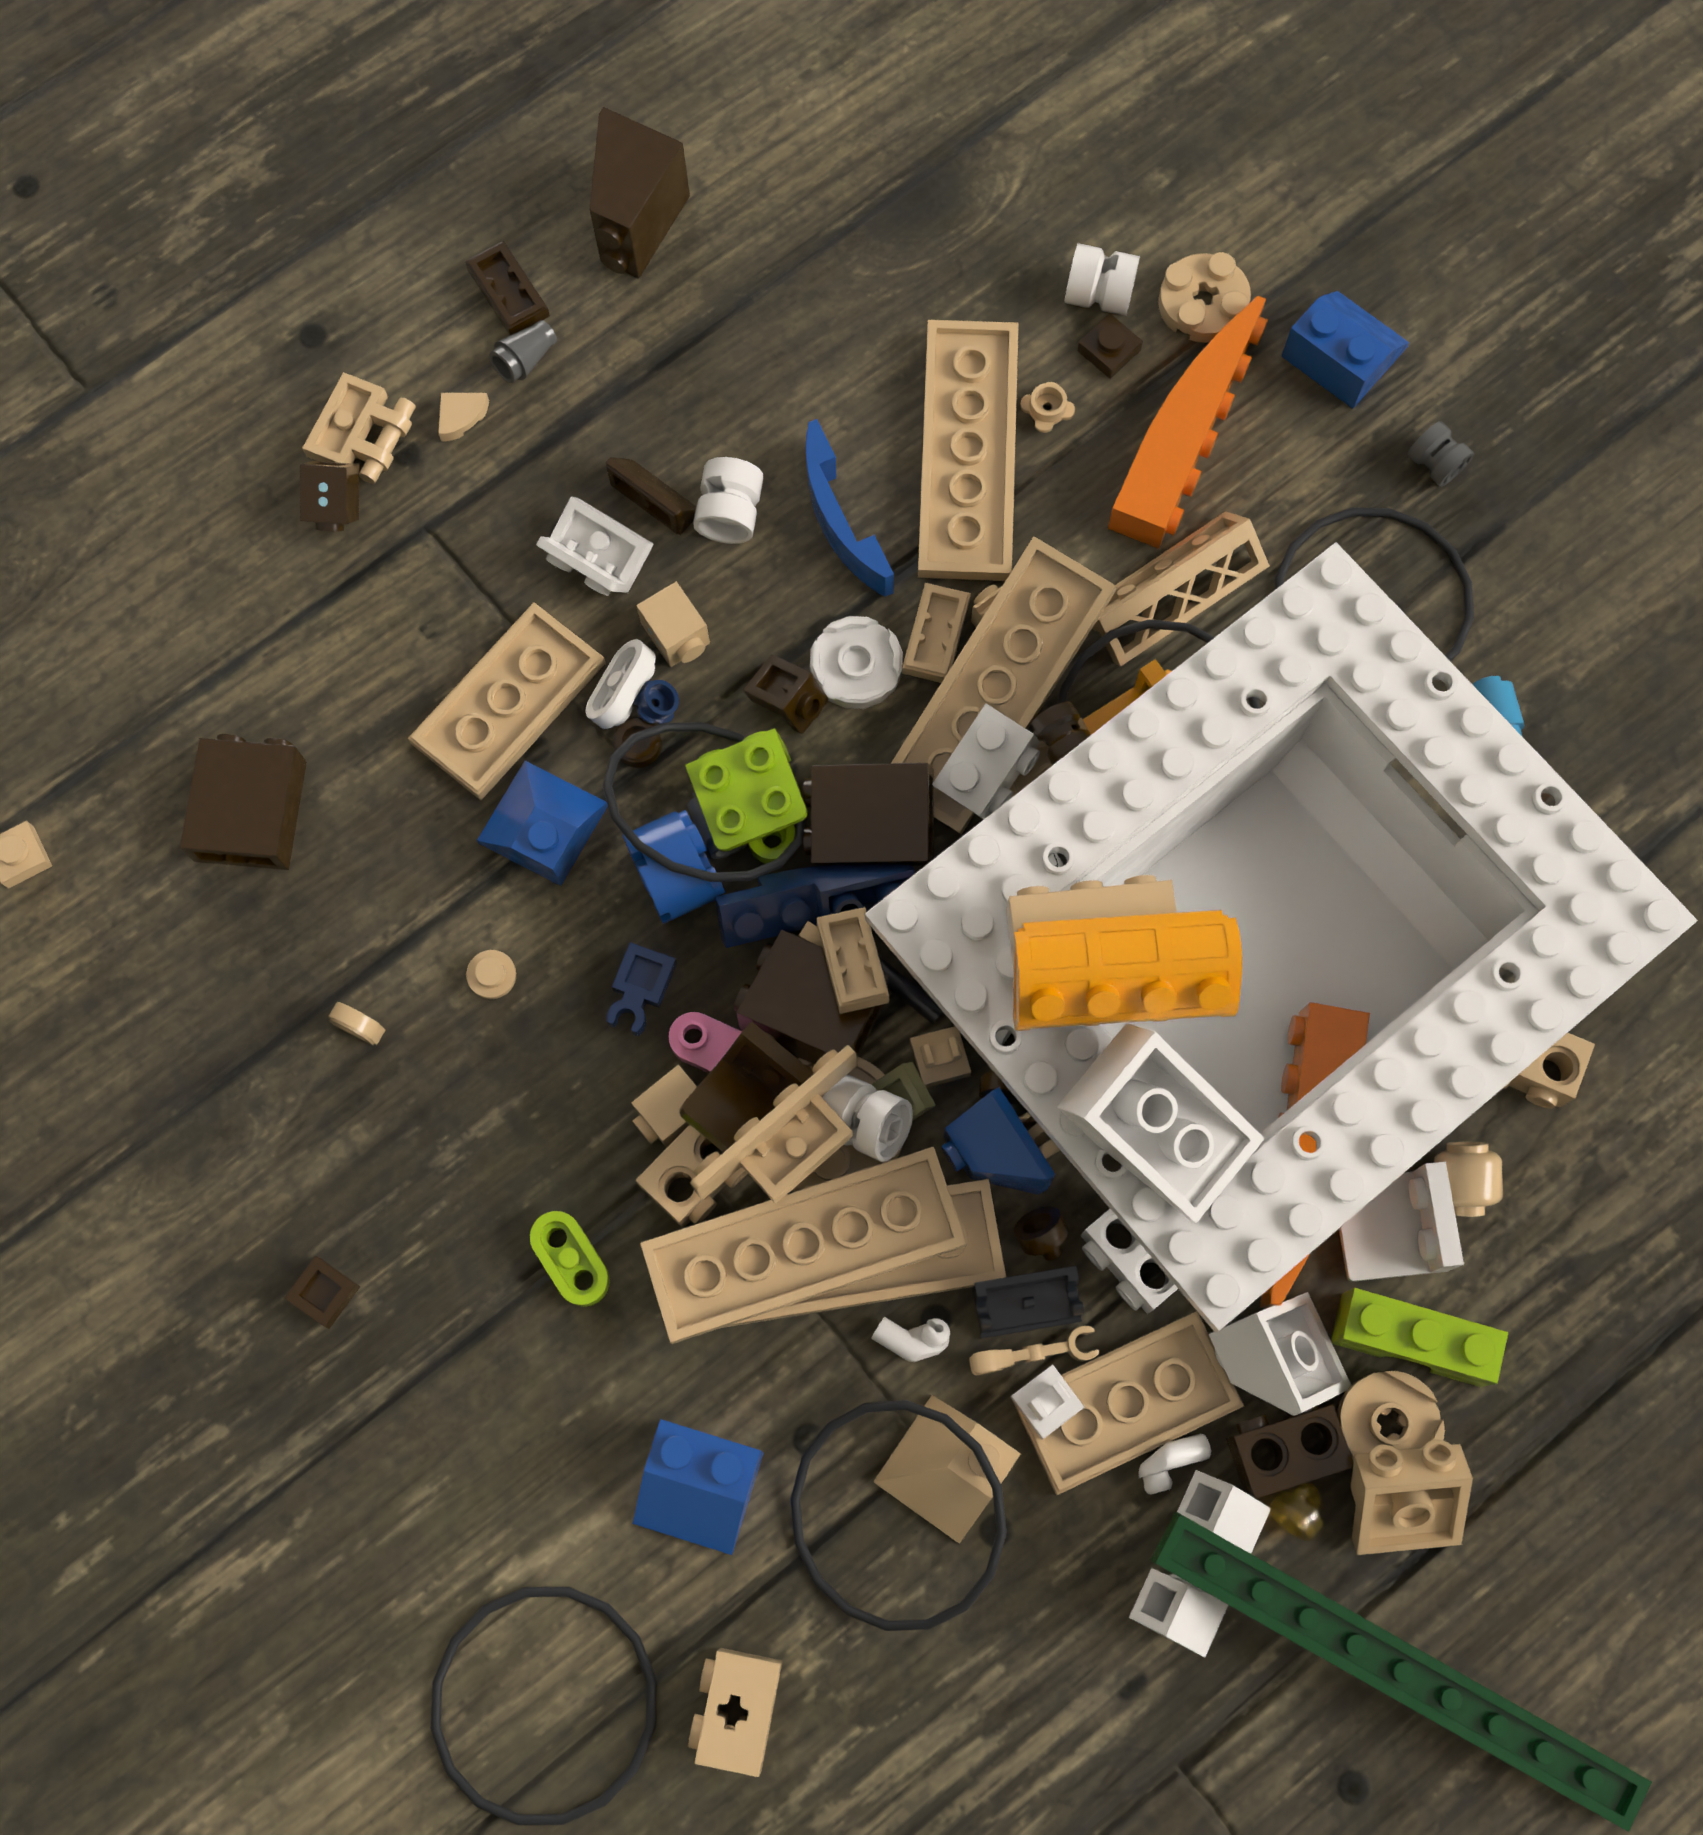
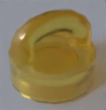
[1269,1483,1323,1541]

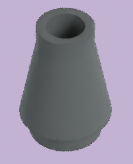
[489,320,557,383]

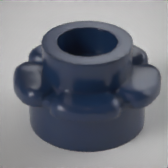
[634,680,679,725]

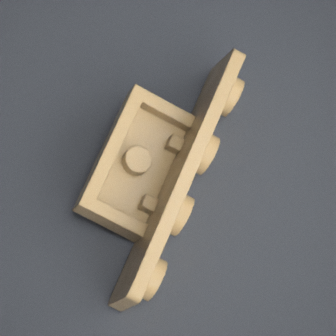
[690,1045,857,1204]

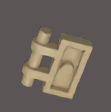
[302,372,416,484]

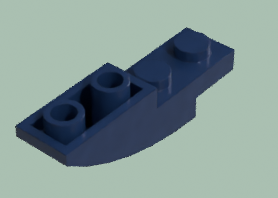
[715,863,915,948]

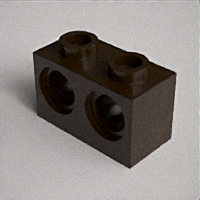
[1226,1405,1354,1499]

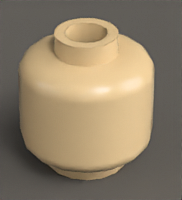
[1434,1141,1503,1217]

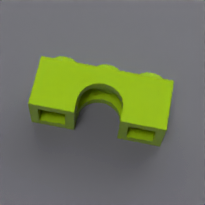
[1331,1288,1508,1387]

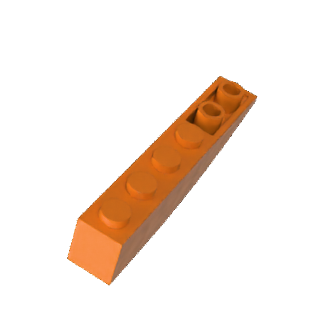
[1108,296,1268,549]
[1260,1002,1370,1309]

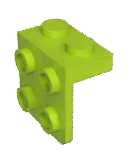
[685,728,807,852]

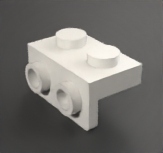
[536,497,654,596]
[932,703,1040,819]

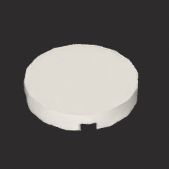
[810,616,903,709]

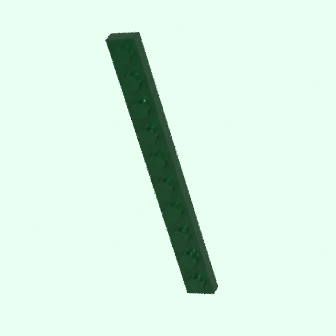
[1151,1511,1652,1832]

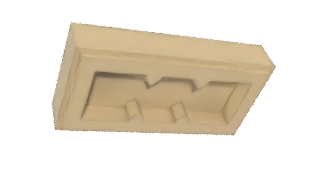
[902,583,971,683]
[817,907,889,1014]

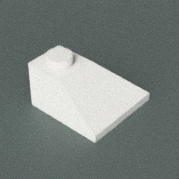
[1209,1292,1351,1416]

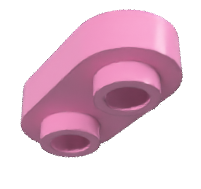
[669,1012,742,1073]

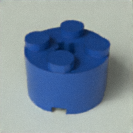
[622,810,725,924]

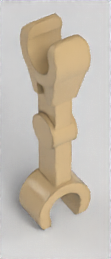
[969,1326,1099,1376]

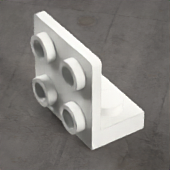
[1339,1162,1464,1282]

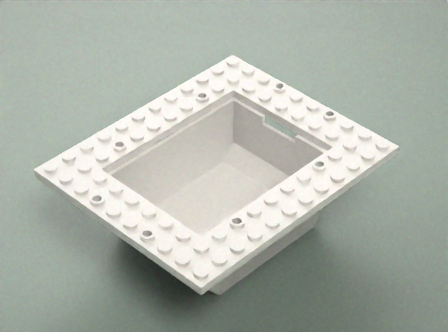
[865,542,1698,1333]

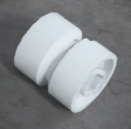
[1064,243,1140,316]
[693,457,763,544]
[823,1075,913,1162]

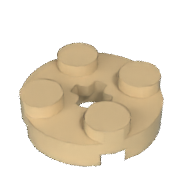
[1158,252,1251,343]
[1337,1371,1445,1462]

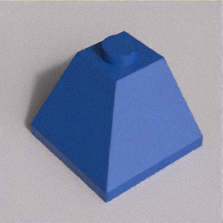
[477,761,608,886]
[941,1087,1055,1195]

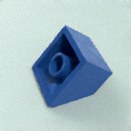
[1281,291,1409,409]
[633,1419,764,1555]

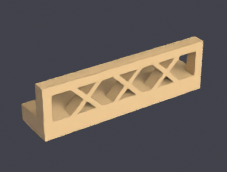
[1092,511,1269,666]

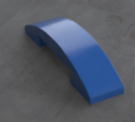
[806,419,894,597]

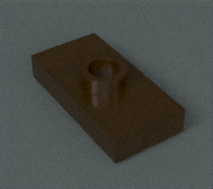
[465,241,550,335]

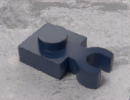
[607,942,677,1036]

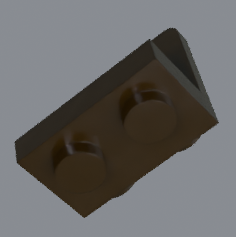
[679,1021,814,1169]

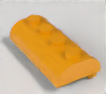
[1013,910,1243,1031]

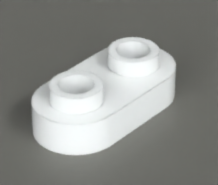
[586,639,656,729]

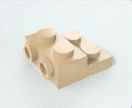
[1351,1440,1473,1555]

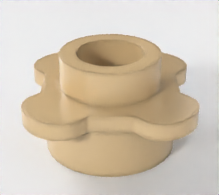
[1020,382,1075,433]

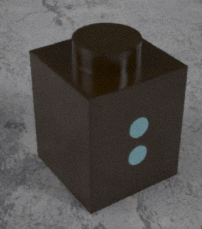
[300,461,359,531]

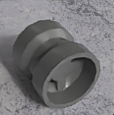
[1407,421,1474,487]

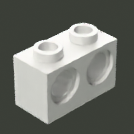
[1081,1209,1178,1314]

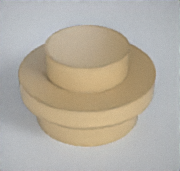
[466,950,516,999]

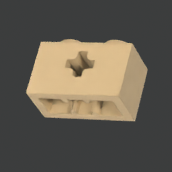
[688,1648,782,1777]

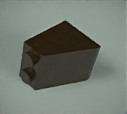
[589,107,690,279]

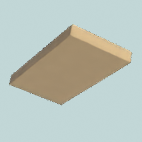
[408,602,606,800]
[1012,1311,1244,1495]

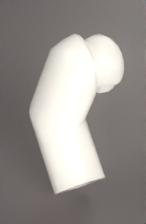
[871,1317,950,1362]
[1139,1434,1211,1495]

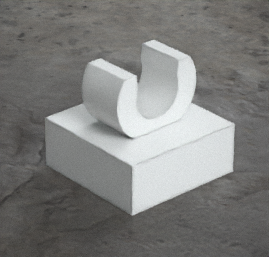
[1011,1365,1085,1439]

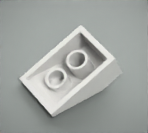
[1057,1023,1265,1224]

